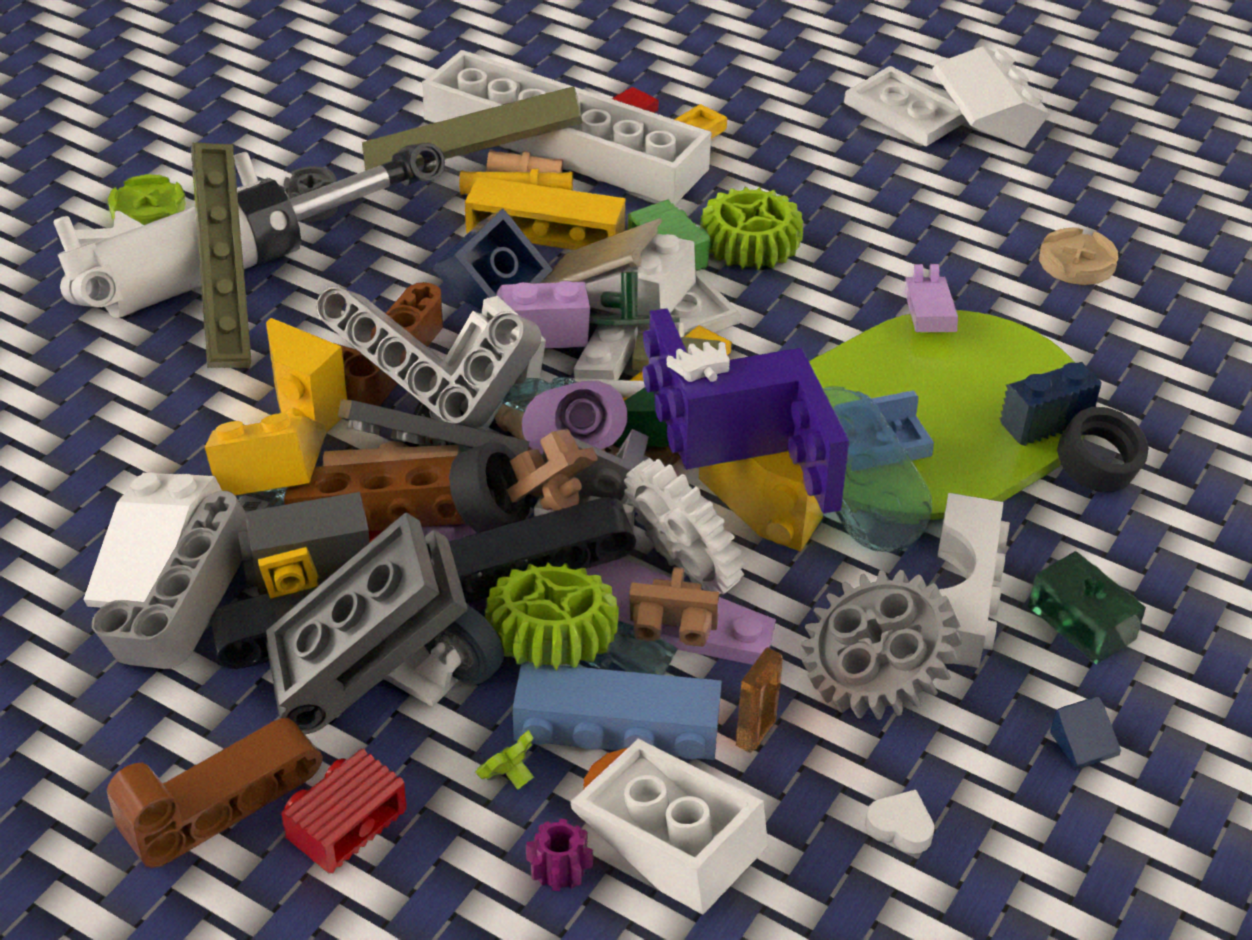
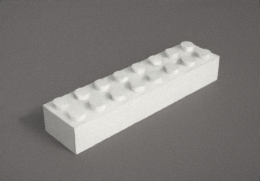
[422,50,711,205]

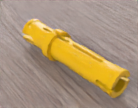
[459,168,573,195]

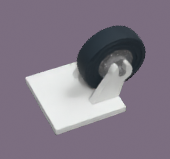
[384,604,504,707]

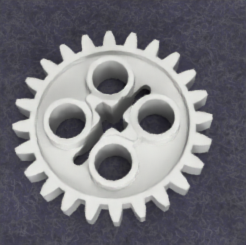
[624,458,744,595]

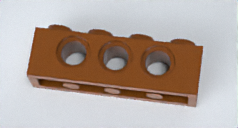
[283,456,466,531]

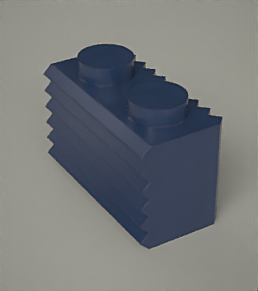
[999,362,1102,446]

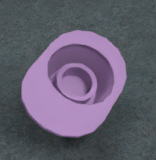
[522,381,627,454]

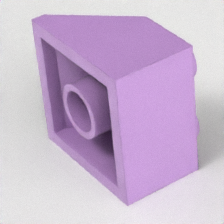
[497,281,590,348]

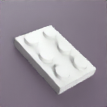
[844,66,967,146]

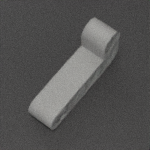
[91,491,248,669]

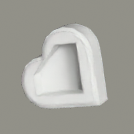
[865,790,934,854]

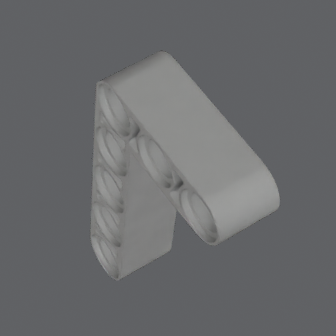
[316,286,541,429]

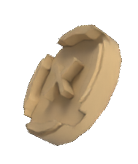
[1039,227,1118,285]

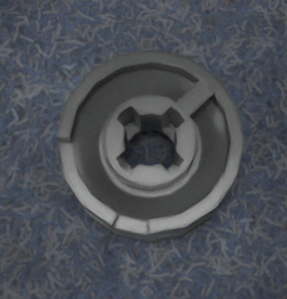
[283,166,339,222]

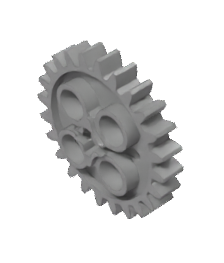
[801,570,962,719]

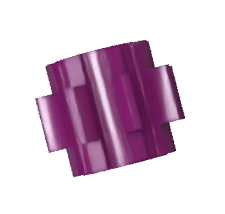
[526,819,593,891]

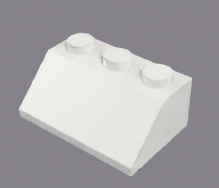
[932,46,1050,148]

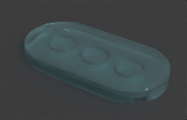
[823,386,932,552]

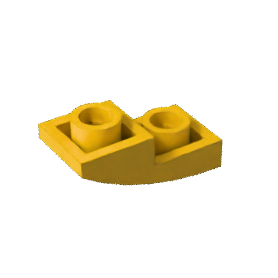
[258,547,319,599]

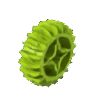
[700,186,804,270]
[485,562,619,671]

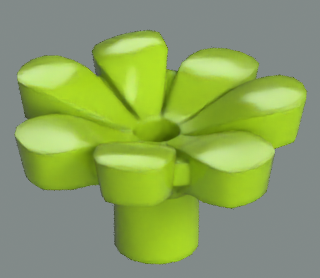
[475,730,534,790]

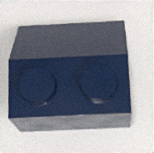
[432,209,553,310]

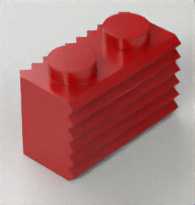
[281,748,407,874]

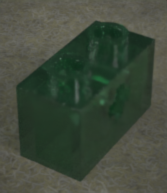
[1028,551,1146,664]

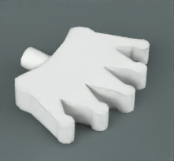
[667,342,730,382]

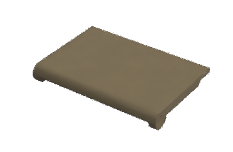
[541,218,662,283]

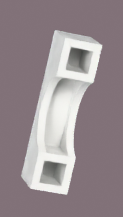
[937,493,1010,668]

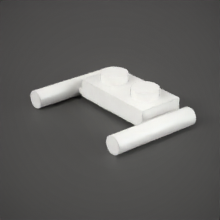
[568,322,684,398]

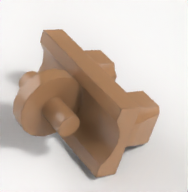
[507,429,598,511]
[629,567,719,647]

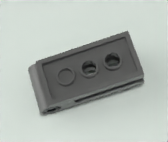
[266,513,468,734]

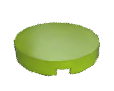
[107,174,186,225]

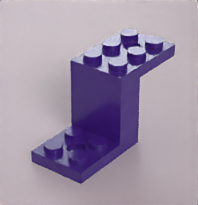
[643,308,850,514]

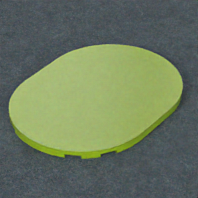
[809,310,1085,525]

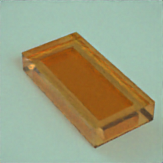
[736,647,783,753]

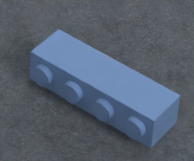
[513,662,722,760]

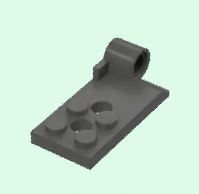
[338,399,530,456]

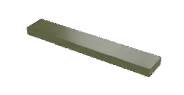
[362,86,583,171]
[191,143,252,368]

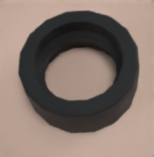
[1057,407,1149,492]
[449,441,531,533]

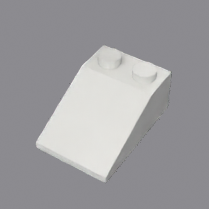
[580,234,696,316]
[84,472,222,608]
[571,739,768,915]

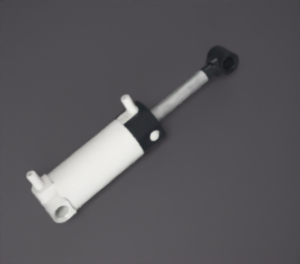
[53,143,445,319]

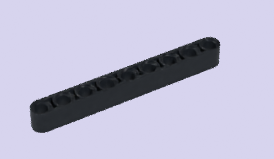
[211,497,636,669]

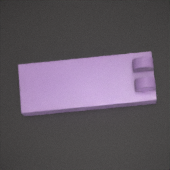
[905,264,958,332]

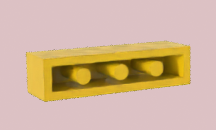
[465,176,626,250]

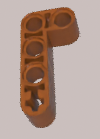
[335,282,443,406]
[107,718,323,868]

